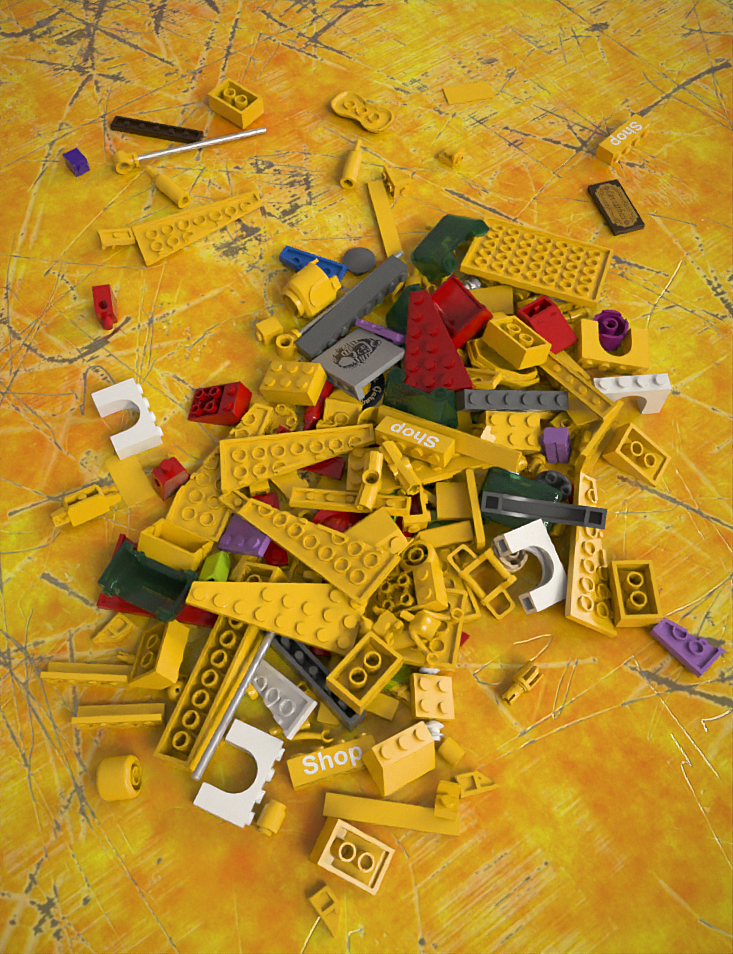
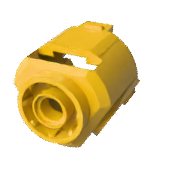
[280,258,342,319]

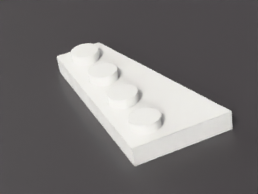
[251,659,318,740]

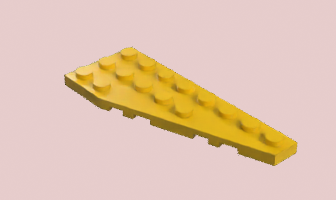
[166,403,274,544]
[346,444,504,495]
[185,581,368,657]

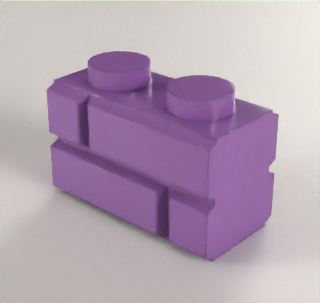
[540,427,571,464]

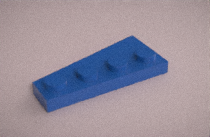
[279,245,348,282]

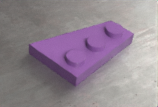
[355,318,406,346]
[216,514,271,557]
[650,618,725,678]

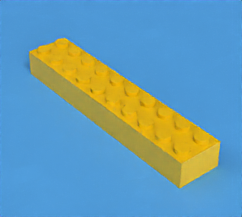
[153,561,288,773]

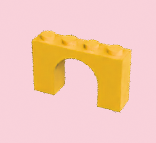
[574,319,650,376]

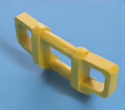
[446,544,517,620]

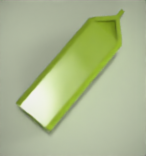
[198,551,231,582]

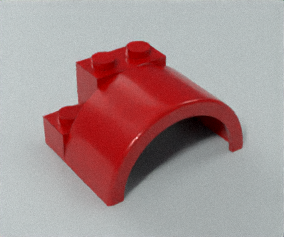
[431,274,493,350]

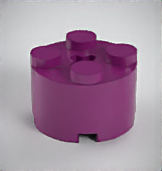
[593,310,629,351]

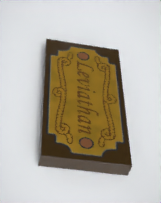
[587,179,645,236]

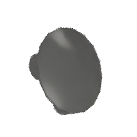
[343,247,376,276]
[533,470,572,503]

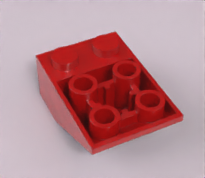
[516,295,578,355]
[187,381,252,427]

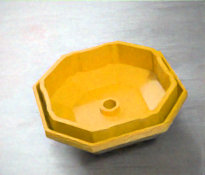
[466,337,540,390]

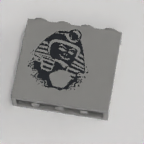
[311,327,405,401]

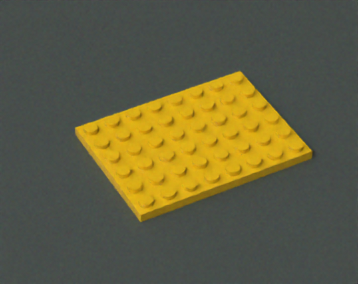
[459,216,614,309]

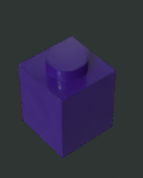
[63,147,90,177]

